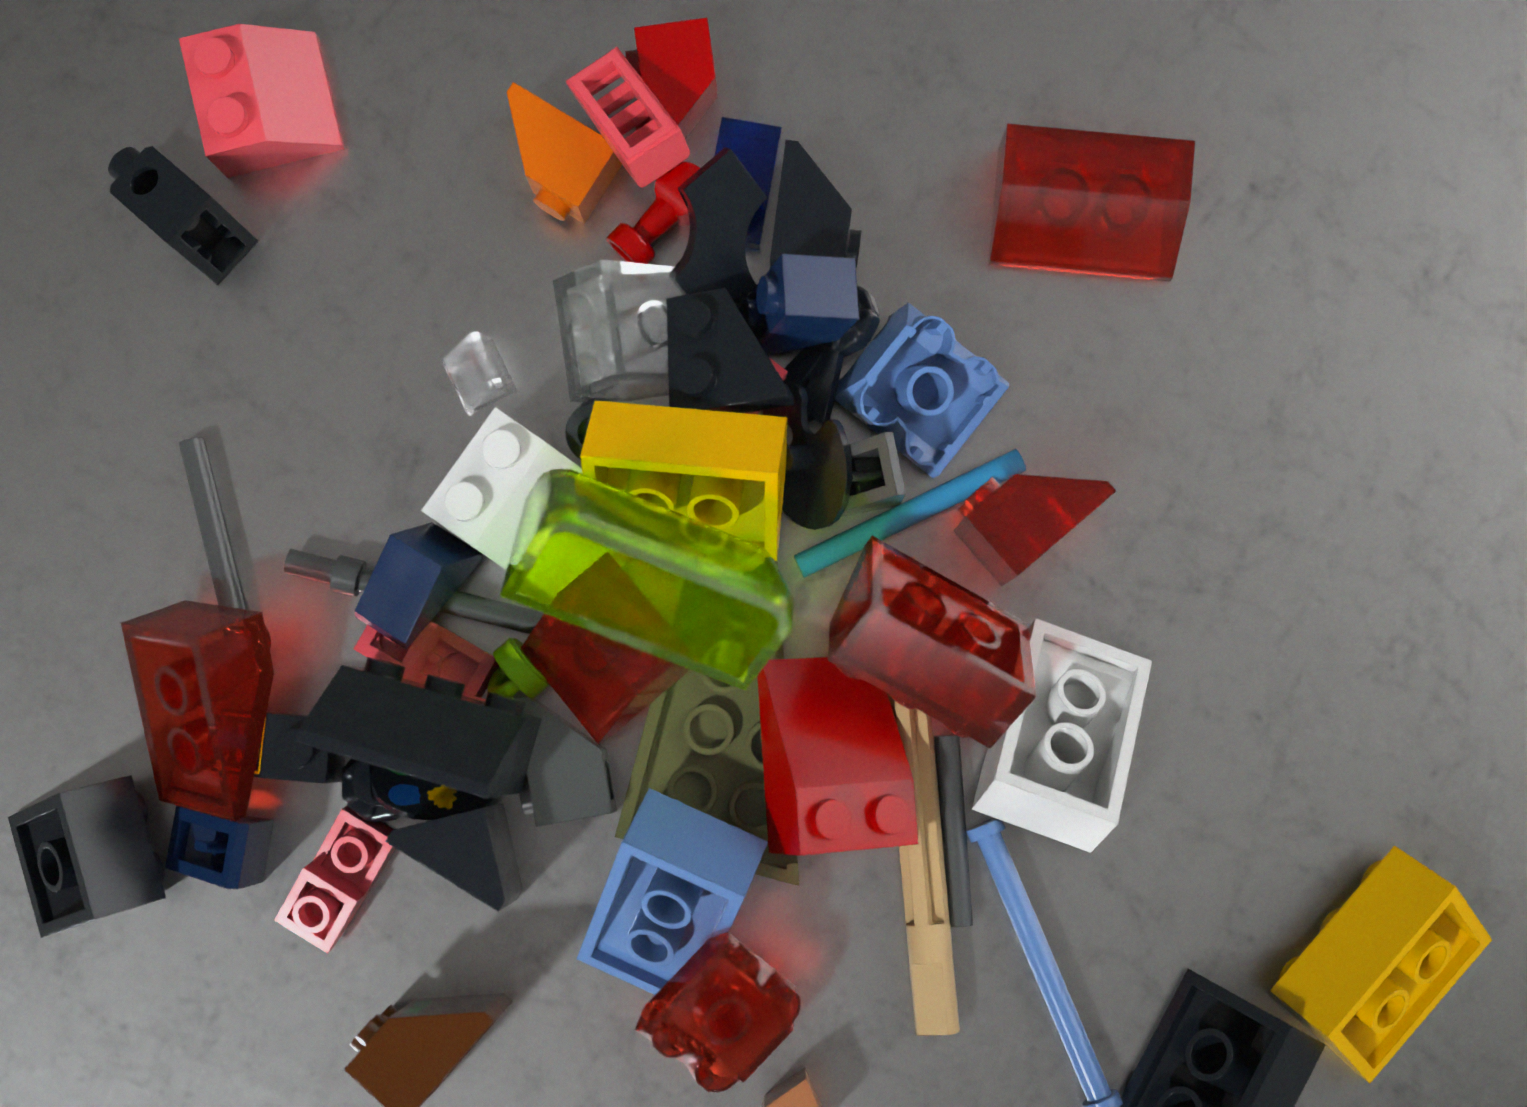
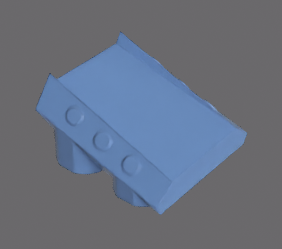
[835,302,1009,478]

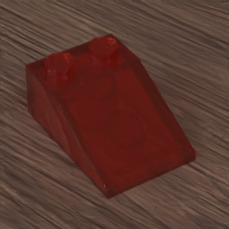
[121,600,274,821]

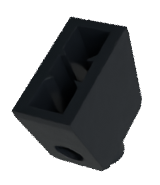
[108,146,259,285]

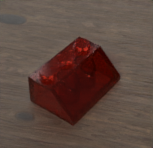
[988,123,1195,281]
[828,535,1036,749]

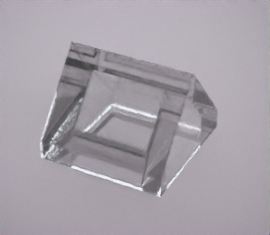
[442,331,518,414]

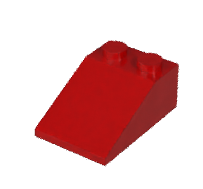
[756,655,918,856]

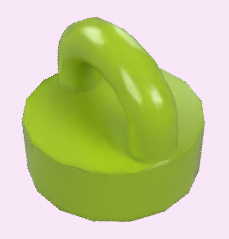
[487,637,551,699]

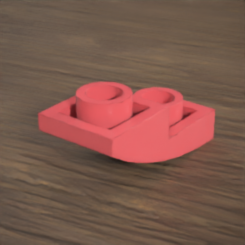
[274,805,396,953]

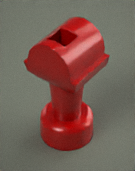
[606,162,700,273]

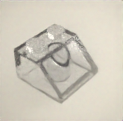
[553,259,683,403]

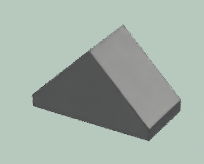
[841,432,906,517]

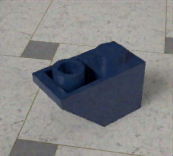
[740,254,859,355]

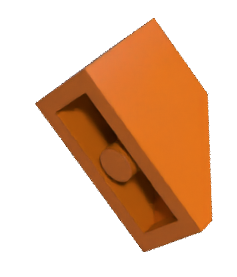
[507,82,622,224]

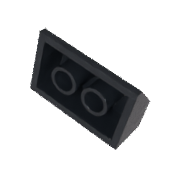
[295,657,542,798]
[1120,969,1326,1107]

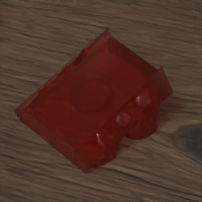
[635,932,801,1093]

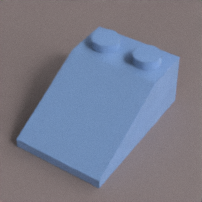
[577,788,768,1011]

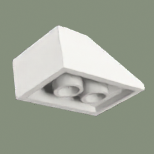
[421,407,638,623]
[972,618,1152,853]

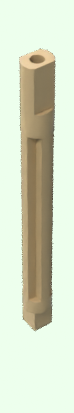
[876,555,960,1036]

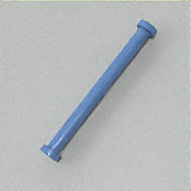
[966,818,1123,1107]

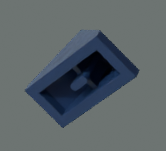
[354,522,483,650]
[165,806,274,889]

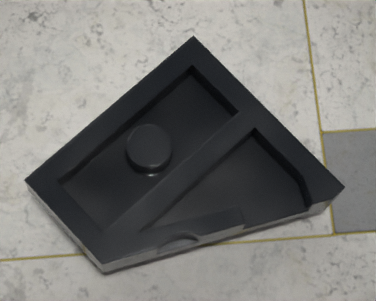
[666,288,794,413]

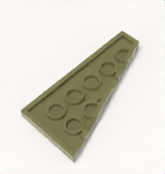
[615,553,799,886]

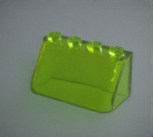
[500,469,795,691]

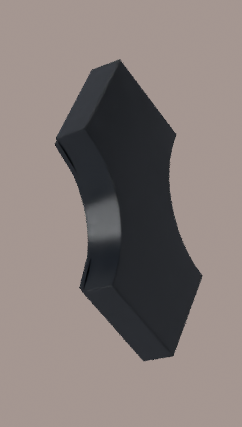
[669,147,767,303]

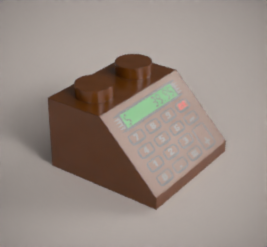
[344,993,513,1107]

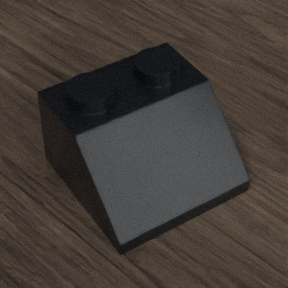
[8,775,166,938]

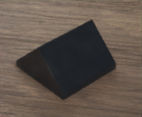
[385,803,523,912]

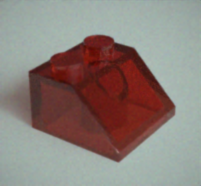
[953,474,1116,586]
[521,555,698,746]

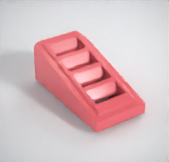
[566,47,690,188]

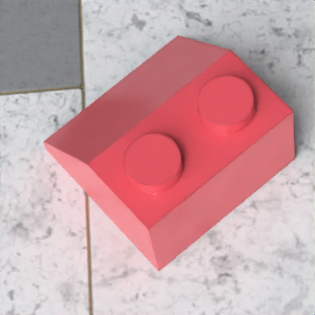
[179,24,345,178]

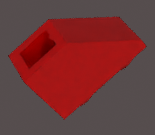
[625,18,718,139]

